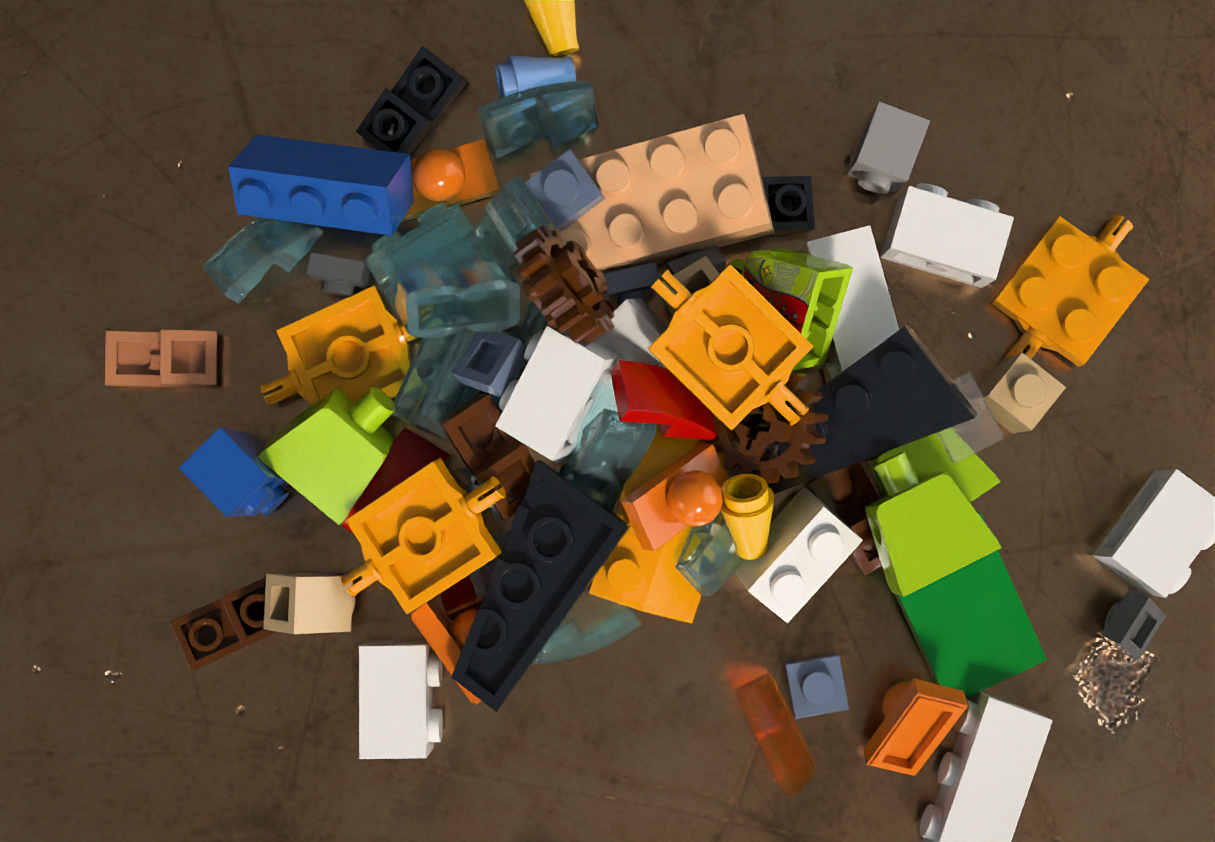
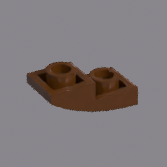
[169,577,277,672]

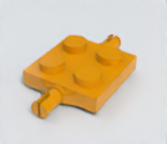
[992,214,1149,367]
[647,264,814,430]
[260,285,437,407]
[341,458,506,614]

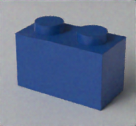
[179,427,289,517]

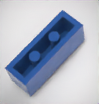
[228,134,414,236]

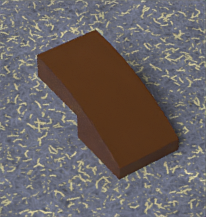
[437,391,536,520]
[806,462,882,576]

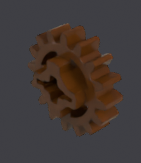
[514,225,615,346]
[713,373,828,484]

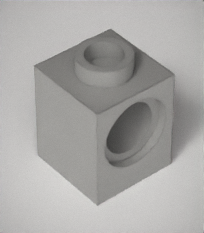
[847,101,930,194]

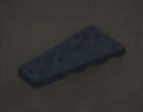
[741,323,978,494]
[451,460,631,712]

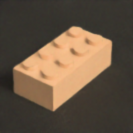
[529,114,775,274]

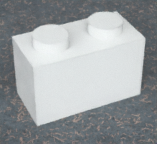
[880,183,1014,288]
[495,325,622,461]
[1092,469,1215,598]
[732,487,863,623]
[359,640,443,759]

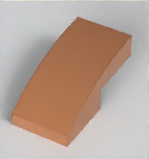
[105,330,217,387]

